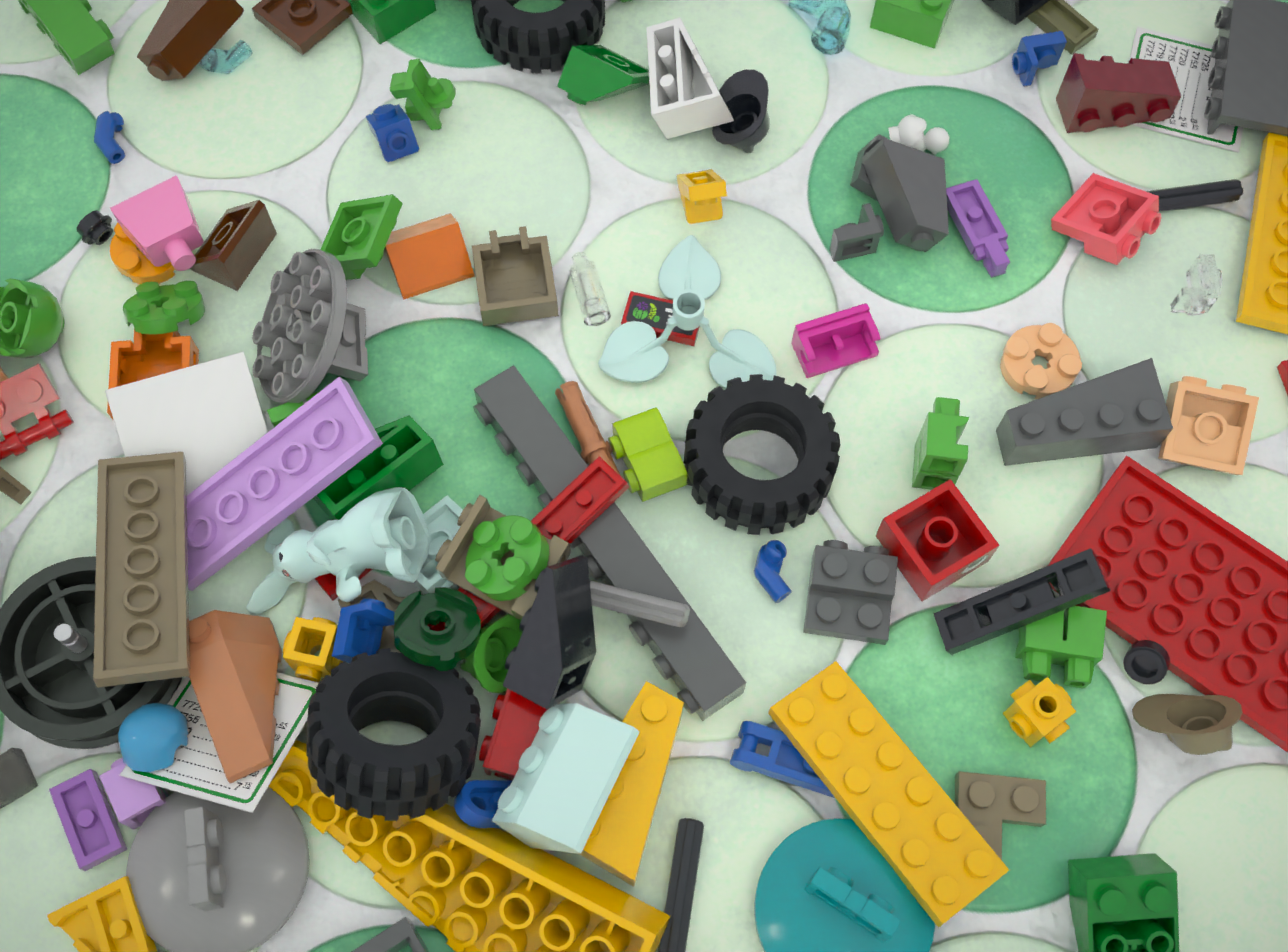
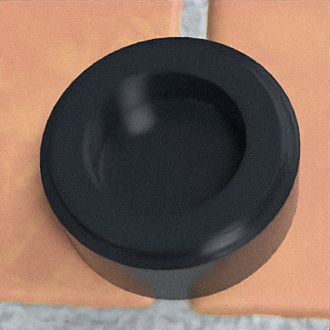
[1123,640,1170,684]

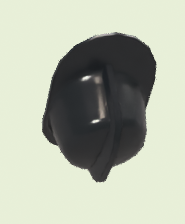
[712,69,770,153]

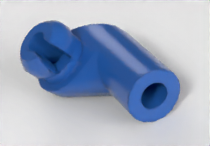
[94,111,125,164]

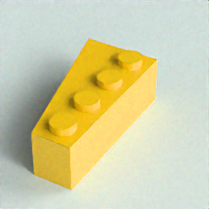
[580,681,684,887]

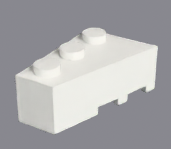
[647,17,734,139]

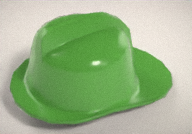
[459,614,522,693]

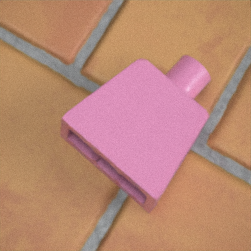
[110,176,204,271]

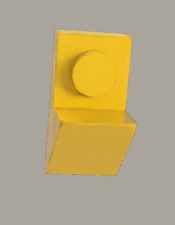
[676,169,727,224]

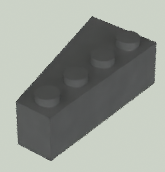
[996,358,1173,466]

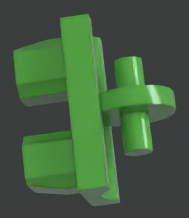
[390,59,456,130]

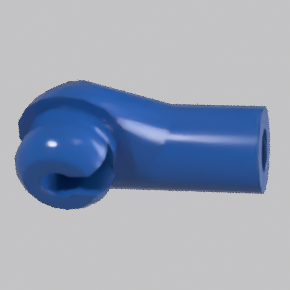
[754,540,792,603]

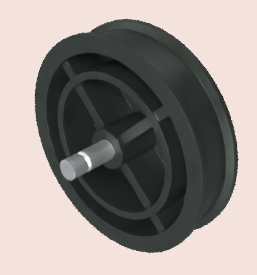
[0,556,183,749]

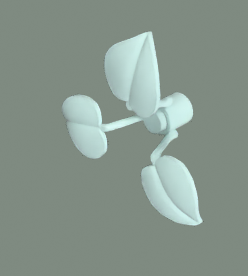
[598,235,777,389]

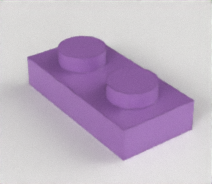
[49,769,127,871]

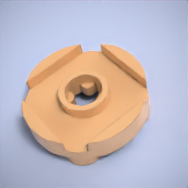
[1000,323,1082,399]

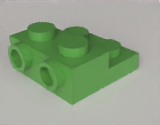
[320,194,403,280]

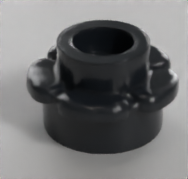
[76,210,113,245]

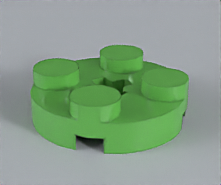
[123,280,205,334]
[465,515,549,601]

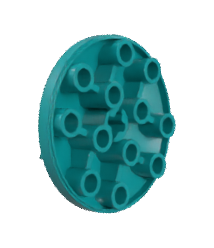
[754,819,935,952]

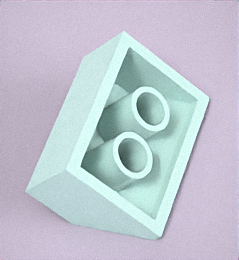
[492,703,640,854]

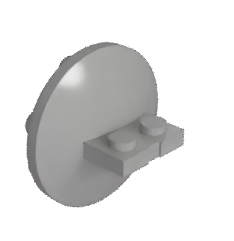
[252,249,368,404]
[126,787,309,952]

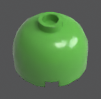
[0,278,64,358]

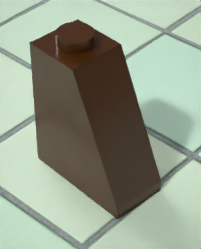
[136,0,244,81]

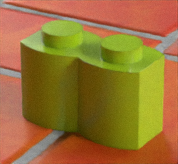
[608,407,687,502]

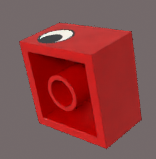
[875,479,1000,602]

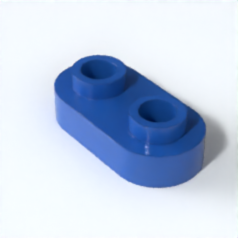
[454,780,513,828]

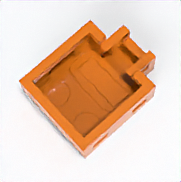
[107,329,199,421]

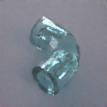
[788,0,851,55]

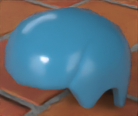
[118,703,188,772]

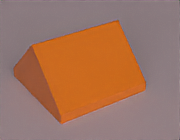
[385,213,475,300]

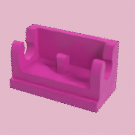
[791,303,880,378]

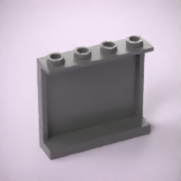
[1204,0,1288,136]

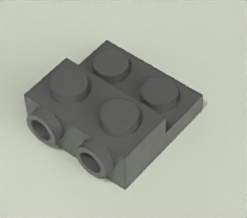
[803,540,898,645]

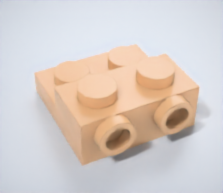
[1158,376,1259,475]

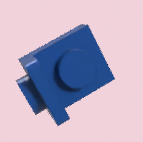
[1012,31,1067,86]

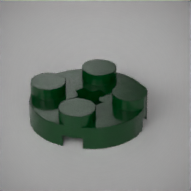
[394,587,481,671]

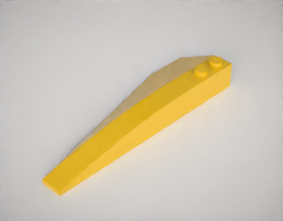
[269,740,671,952]

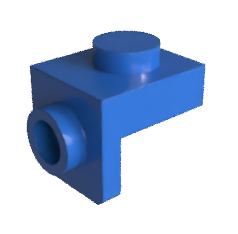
[365,104,419,162]
[332,599,395,663]

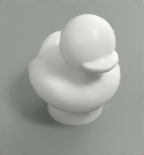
[888,114,950,155]

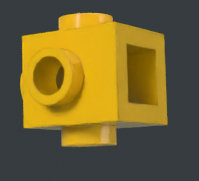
[283,617,344,682]
[1003,677,1077,747]

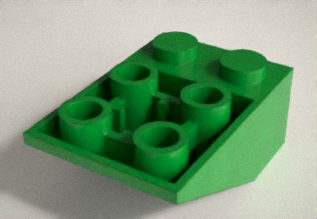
[1068,853,1179,952]

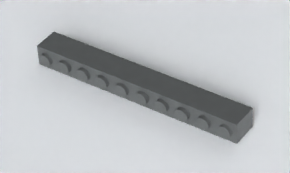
[473,365,746,721]

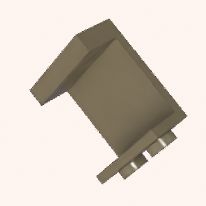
[435,495,571,621]

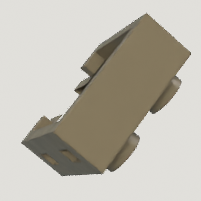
[472,226,559,326]

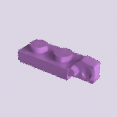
[946,179,1010,278]

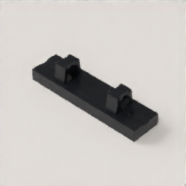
[933,548,1111,655]

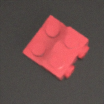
[1051,173,1161,265]

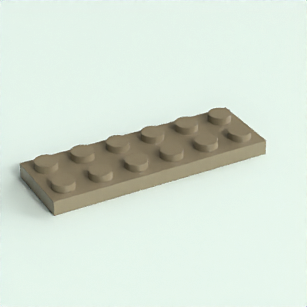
[93,452,190,688]

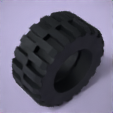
[471,0,605,73]
[683,374,840,535]
[306,648,481,821]

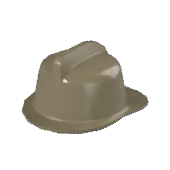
[1132,694,1243,755]

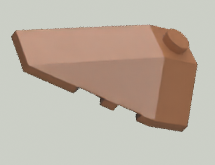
[189,610,282,783]

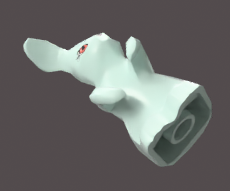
[246,487,430,614]

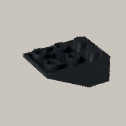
[502,555,596,709]

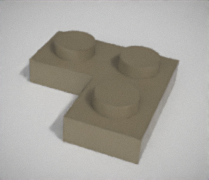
[955,771,1046,860]

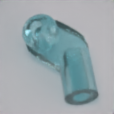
[198,40,253,74]

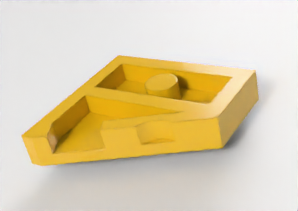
[47,876,157,952]

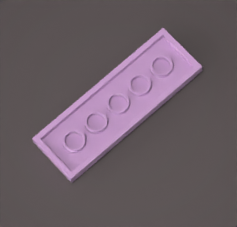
[187,377,383,591]

